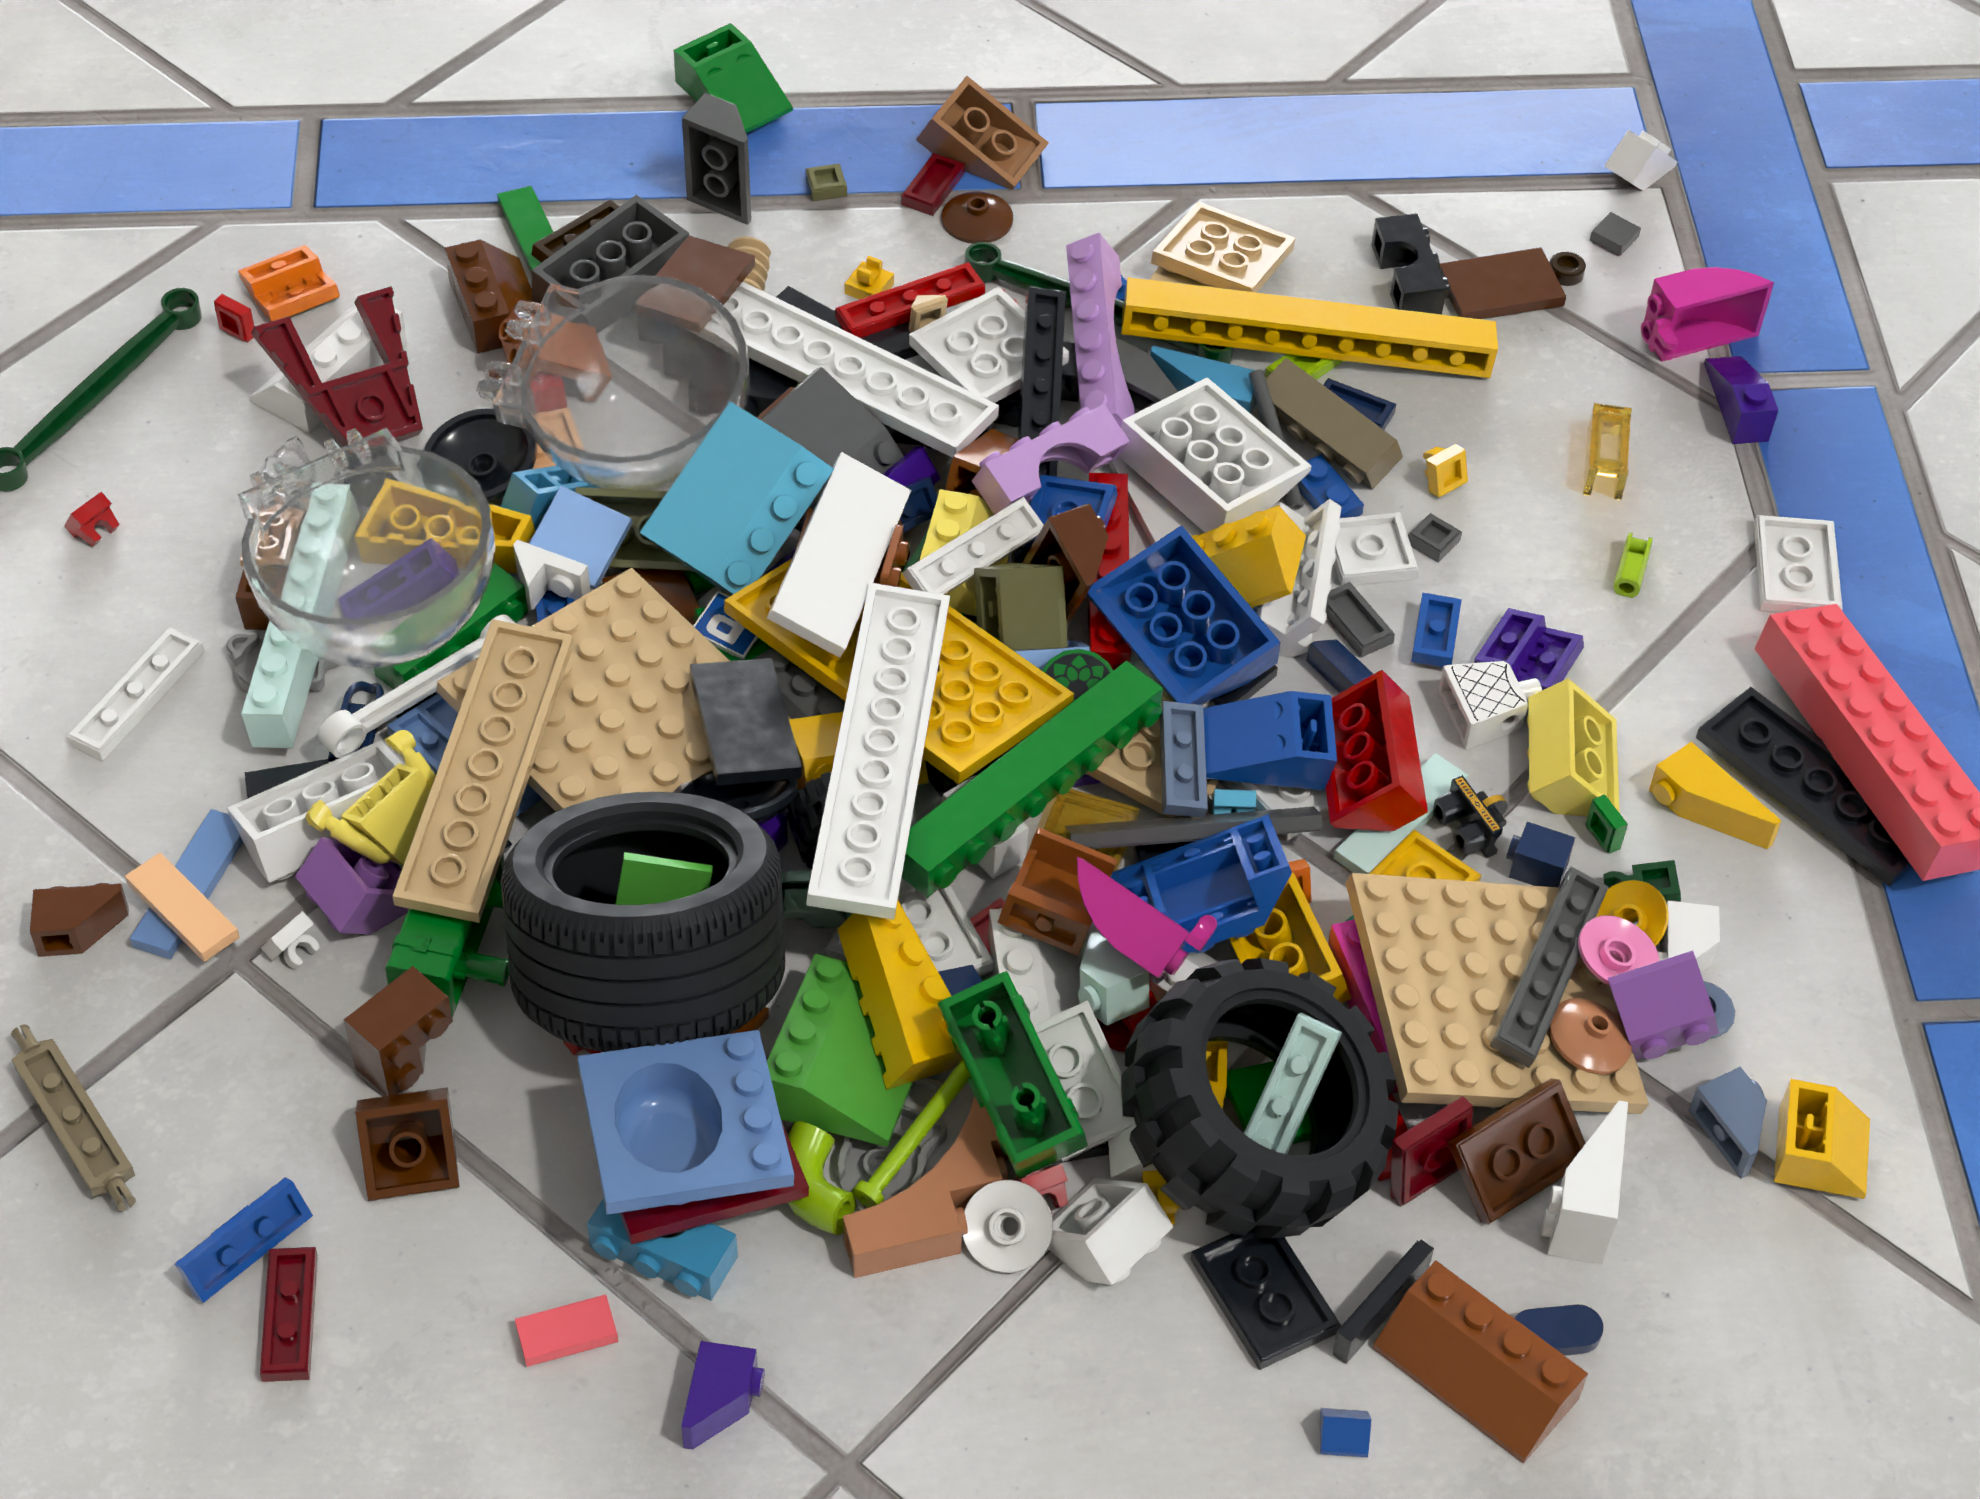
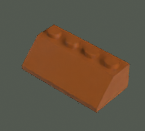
[1373,1260,1588,1464]

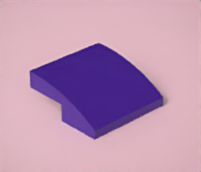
[1474,608,1584,690]

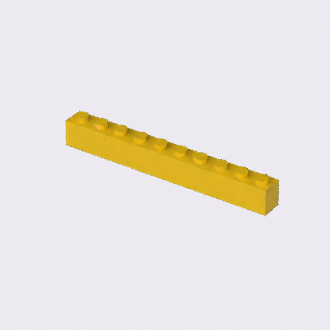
[1121,277,1498,378]

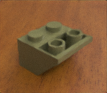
[974,563,1068,650]

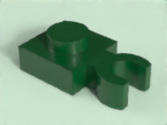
[1603,860,1681,903]

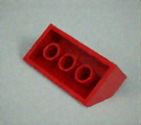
[1325,670,1428,831]

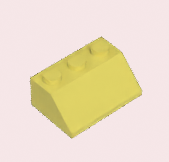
[919,489,1010,616]
[1527,678,1620,817]

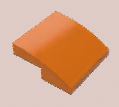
[238,245,340,322]

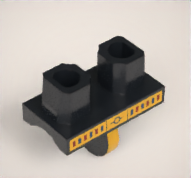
[1433,775,1508,858]

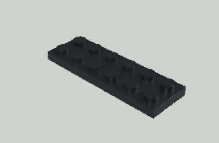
[1696,686,1912,886]

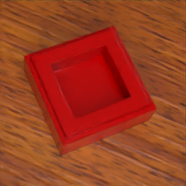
[214,294,254,343]

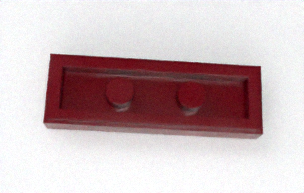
[260,1247,318,1382]

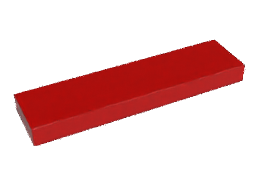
[835,262,985,338]

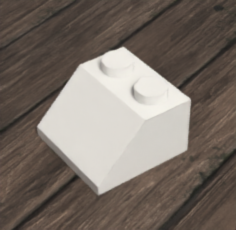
[1048,1177,1173,1285]

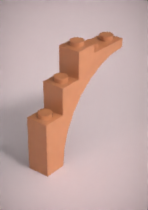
[843,1096,1009,1278]

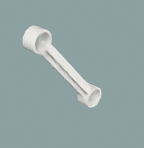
[318,615,517,758]

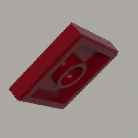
[1390,1096,1473,1206]

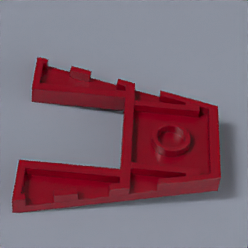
[251,286,423,454]

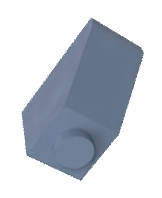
[1689,1066,1767,1179]

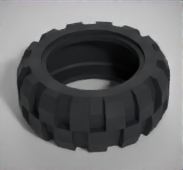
[1121,958,1399,1239]

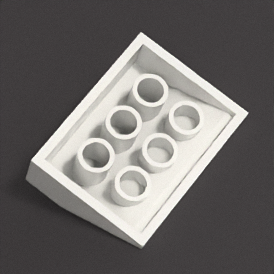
[1119,377,1312,532]

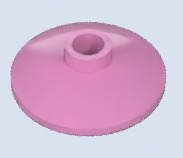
[1578,916,1660,986]

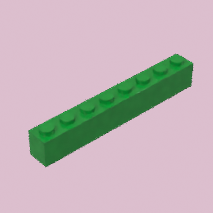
[902,661,1163,898]

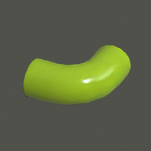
[787,1121,856,1236]

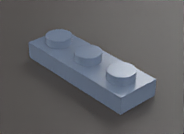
[1159,701,1208,818]

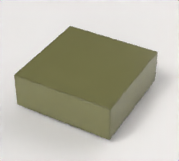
[805,163,847,201]

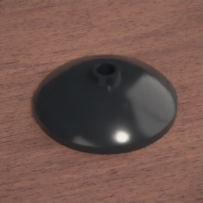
[421,408,537,503]
[674,771,799,825]

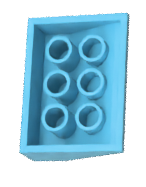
[639,402,834,596]

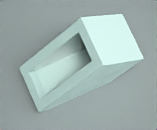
[1078,932,1149,1026]

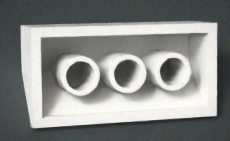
[250,306,407,433]
[227,740,405,883]
[988,909,1080,1025]

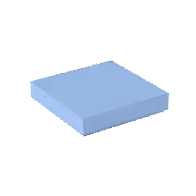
[529,486,633,590]

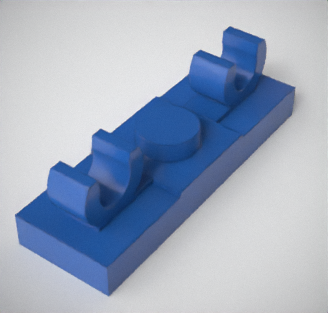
[175,1177,313,1303]

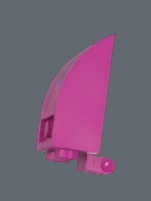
[1641,267,1774,362]
[1077,857,1217,978]

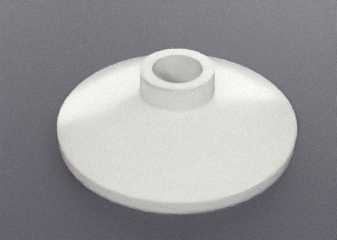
[963,1180,1053,1273]

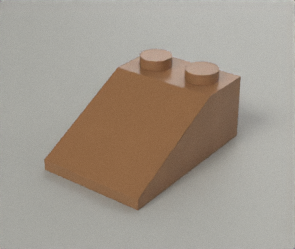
[916,76,1049,190]

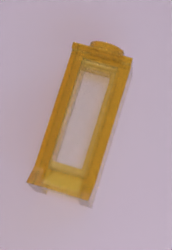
[1583,403,1632,500]

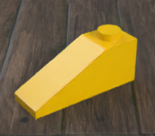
[1649,742,1782,849]

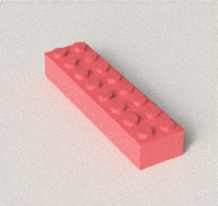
[1755,604,1980,881]

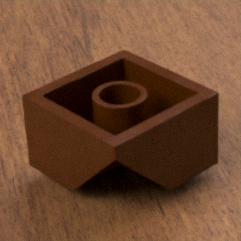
[344,966,453,1096]

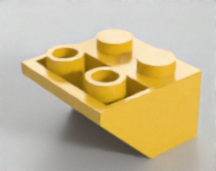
[1774,1079,1870,1199]

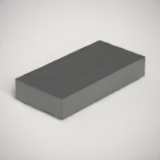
[1325,582,1395,658]

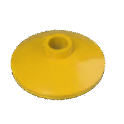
[1596,880,1669,947]

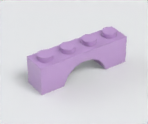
[972,404,1130,515]

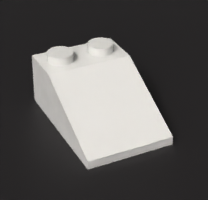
[1541,1100,1628,1265]

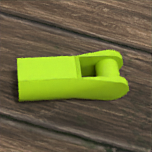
[1613,532,1653,598]

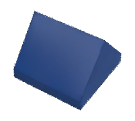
[1320,1408,1372,1458]

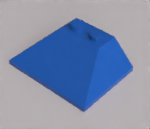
[1111,814,1292,953]

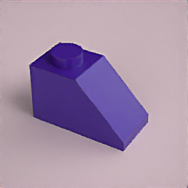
[681,1341,765,1450]

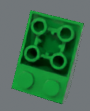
[673,23,793,133]

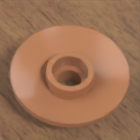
[1548,998,1632,1075]

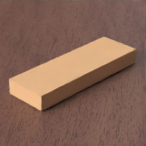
[125,853,240,962]

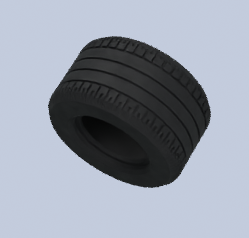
[501,792,786,1052]

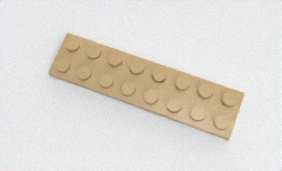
[393,619,574,923]

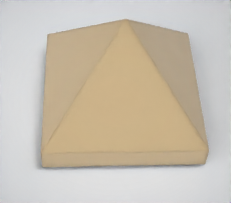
[909,295,948,333]

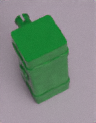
[385,852,509,1018]
[938,971,1088,1178]

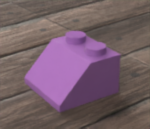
[295,837,409,935]
[1608,950,1719,1060]

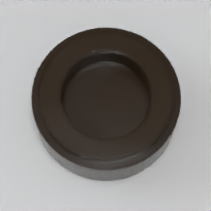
[1549,252,1586,286]

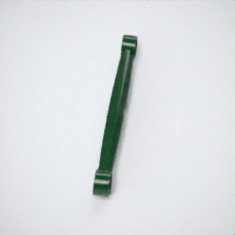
[965,242,1234,364]
[0,288,202,491]

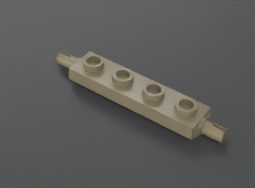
[11,1024,136,1211]

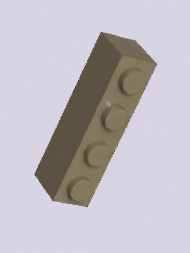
[1266,358,1403,490]

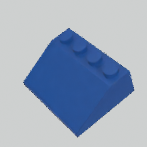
[1086,525,1281,705]

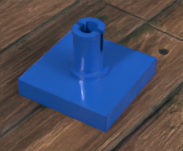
[1023,475,1118,548]

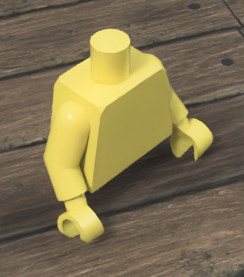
[306,730,436,866]

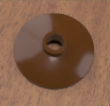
[942,192,1013,244]

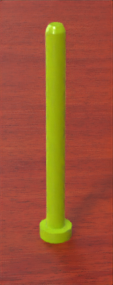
[852,1059,970,1208]

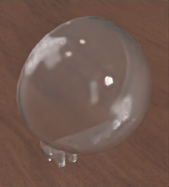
[476,275,750,491]
[238,428,496,668]

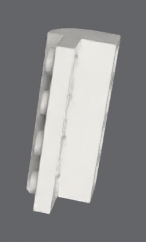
[1252,499,1341,657]

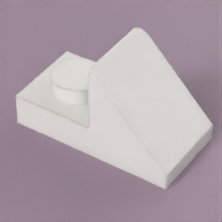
[513,540,591,610]

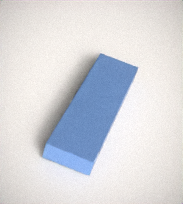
[130,809,243,959]

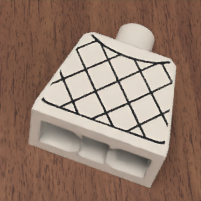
[1438,661,1542,750]

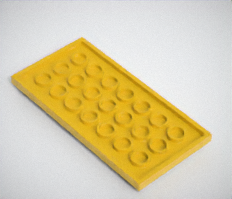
[724,558,1074,784]

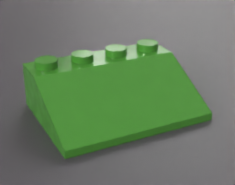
[767,954,914,1147]

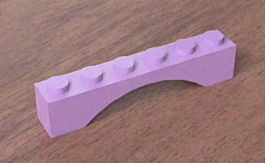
[1066,232,1135,427]

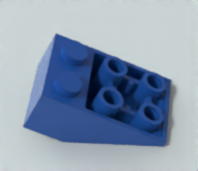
[1203,691,1337,791]

